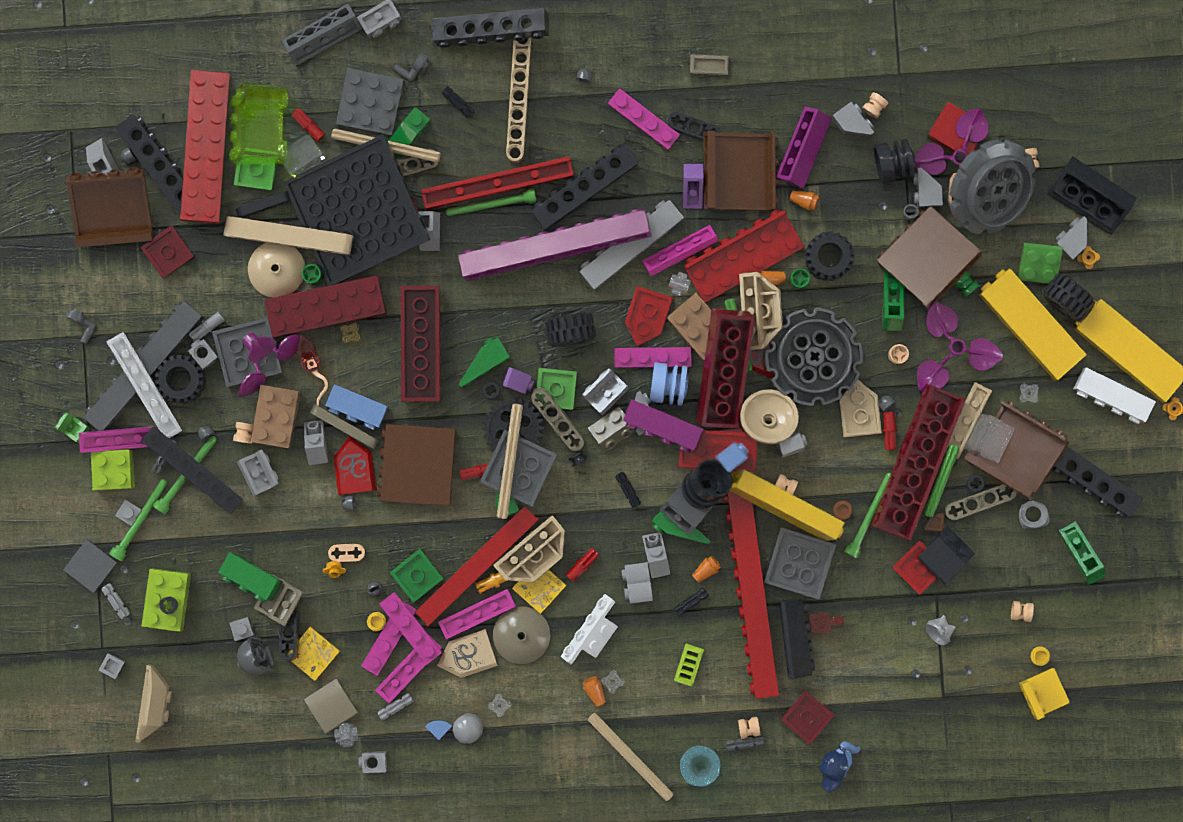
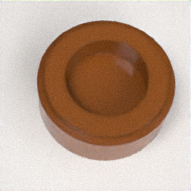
[833,501,852,520]

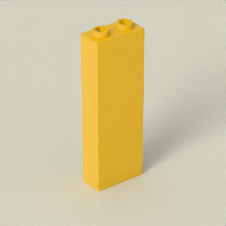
[979,269,1087,381]
[1074,299,1183,403]
[730,470,845,541]

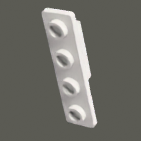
[561,594,618,664]

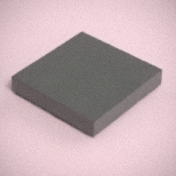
[63,539,118,593]

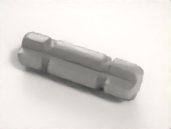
[102,584,130,619]
[378,693,413,720]

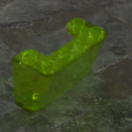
[230,82,288,164]

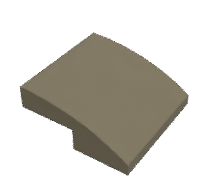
[254,574,304,626]
[304,679,359,734]

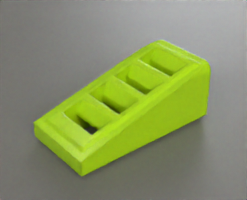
[674,644,704,686]

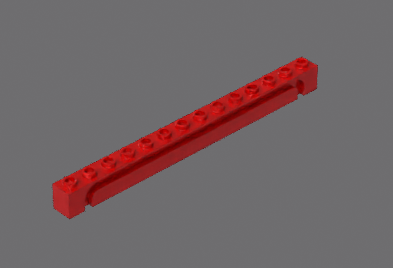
[720,428,779,699]

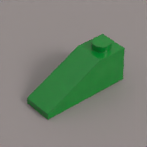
[389,107,431,158]
[882,270,904,331]
[459,337,510,388]
[652,511,711,544]
[1059,522,1106,585]

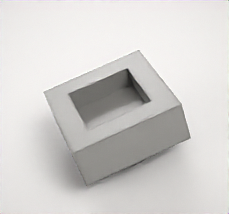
[115,499,142,526]
[230,617,254,641]
[99,653,125,679]

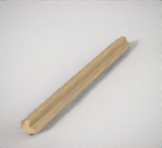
[331,129,441,162]
[497,404,523,519]
[588,713,673,801]

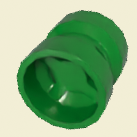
[302,264,323,284]
[790,269,810,289]
[954,271,979,298]

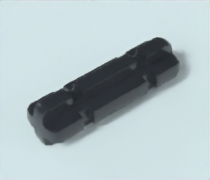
[442,86,474,117]
[615,472,641,508]
[674,588,709,616]

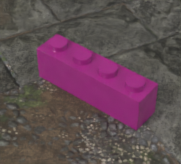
[776,107,832,189]
[623,399,704,453]

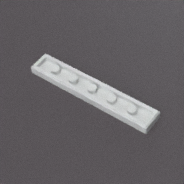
[106,332,182,438]

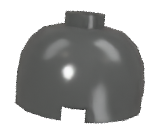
[237,636,274,676]

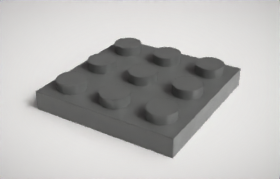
[336,68,404,136]
[212,317,283,388]
[480,430,557,507]
[764,527,836,599]

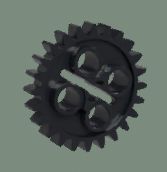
[482,397,544,451]

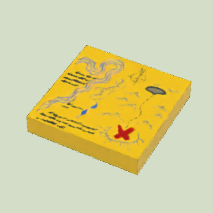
[512,569,566,614]
[287,627,340,681]

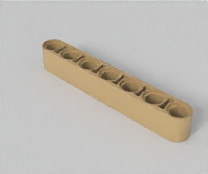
[506,38,531,163]
[224,216,353,255]

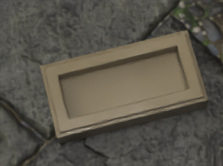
[690,54,729,76]

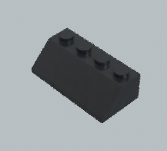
[1047,156,1137,235]
[778,598,815,679]

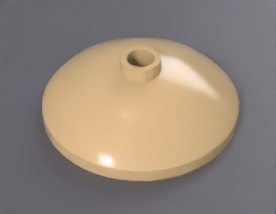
[248,243,305,298]
[740,390,799,444]

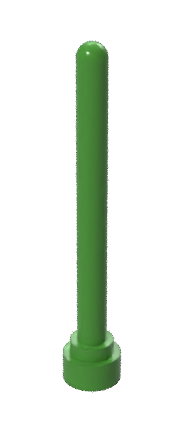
[445,188,537,216]
[153,436,216,515]
[844,472,891,559]
[109,479,168,561]

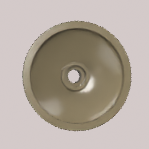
[493,606,550,664]

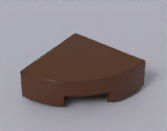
[923,513,945,532]

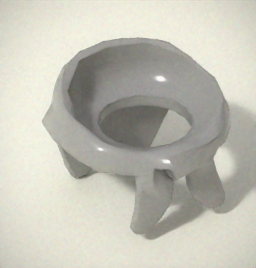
[1019,500,1049,529]
[925,615,955,645]

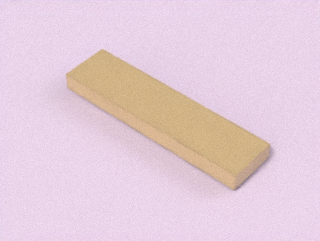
[945,382,992,459]

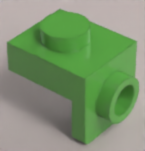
[55,412,91,443]

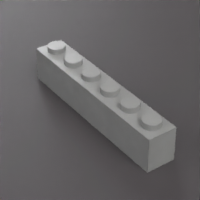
[580,200,684,291]

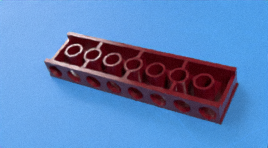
[871,383,966,541]

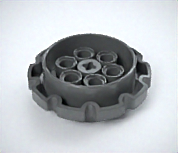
[950,139,1036,234]
[764,308,863,406]

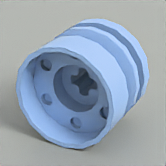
[650,362,689,406]

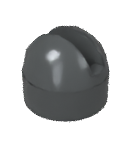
[576,68,592,84]
[121,147,137,164]
[903,204,919,221]
[879,395,896,412]
[198,425,215,442]
[342,496,356,511]
[367,581,383,597]

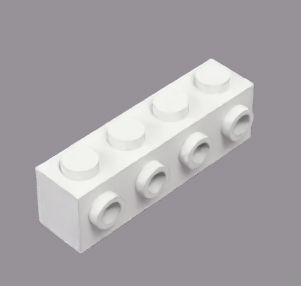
[1073,368,1156,424]

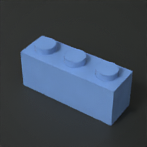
[325,384,389,430]
[717,442,749,472]

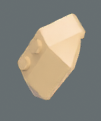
[739,272,783,350]
[493,516,565,582]
[135,664,172,742]

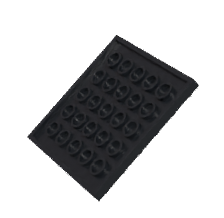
[283,134,431,286]

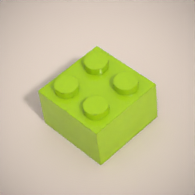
[91,450,135,490]

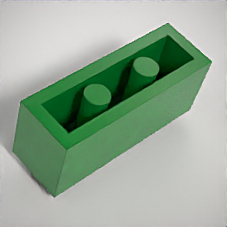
[218,552,283,602]

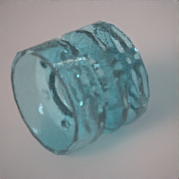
[680,745,721,787]

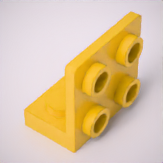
[1019,668,1069,720]

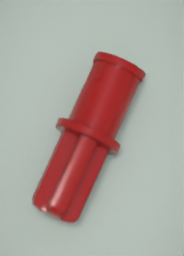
[292,108,325,142]
[882,412,898,450]
[460,464,488,481]
[566,548,599,582]

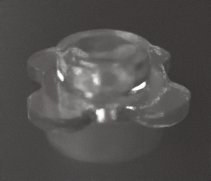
[1019,384,1039,403]
[601,670,624,693]
[488,694,511,717]

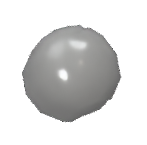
[452,713,484,744]

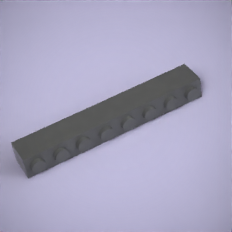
[84,301,204,431]

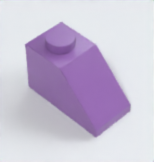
[683,164,703,208]
[503,367,534,395]

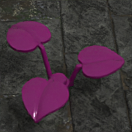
[914,108,989,175]
[916,302,1003,392]
[238,333,304,397]

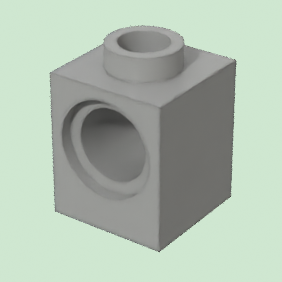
[189,339,219,370]
[359,751,387,773]

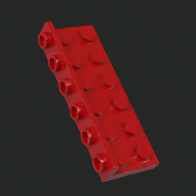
[684,209,804,303]

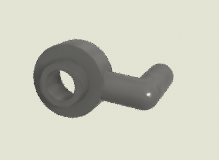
[393,52,430,81]
[65,308,96,344]

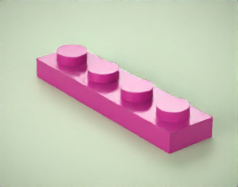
[608,88,680,150]
[642,225,719,276]
[614,347,691,368]
[79,426,157,453]
[438,589,516,639]
[379,592,442,664]
[361,601,417,676]
[375,634,442,703]

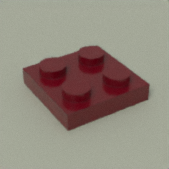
[140,225,195,279]
[780,690,835,744]

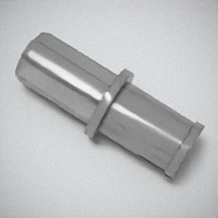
[189,311,226,342]

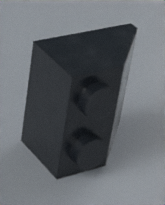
[917,527,975,585]

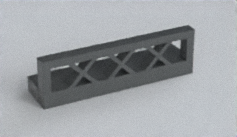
[282,4,362,66]

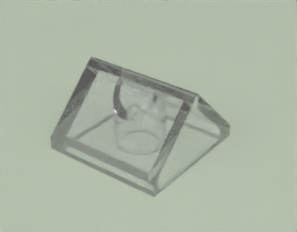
[278,133,325,178]
[964,413,1015,463]

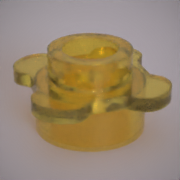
[340,323,361,343]

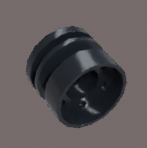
[874,138,915,184]
[681,460,732,509]

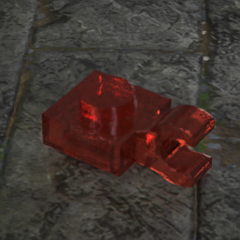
[809,612,844,634]

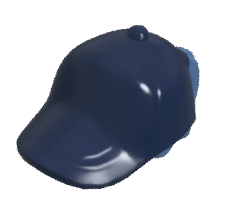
[819,741,861,791]

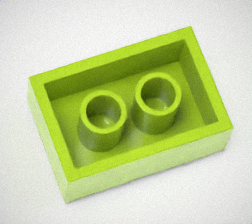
[142,568,191,632]

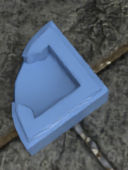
[425,720,452,740]

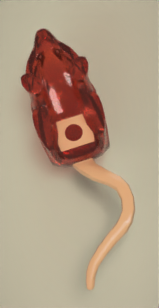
[297,335,328,406]

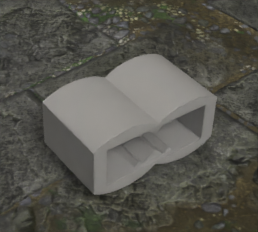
[776,432,807,458]
[622,562,653,604]

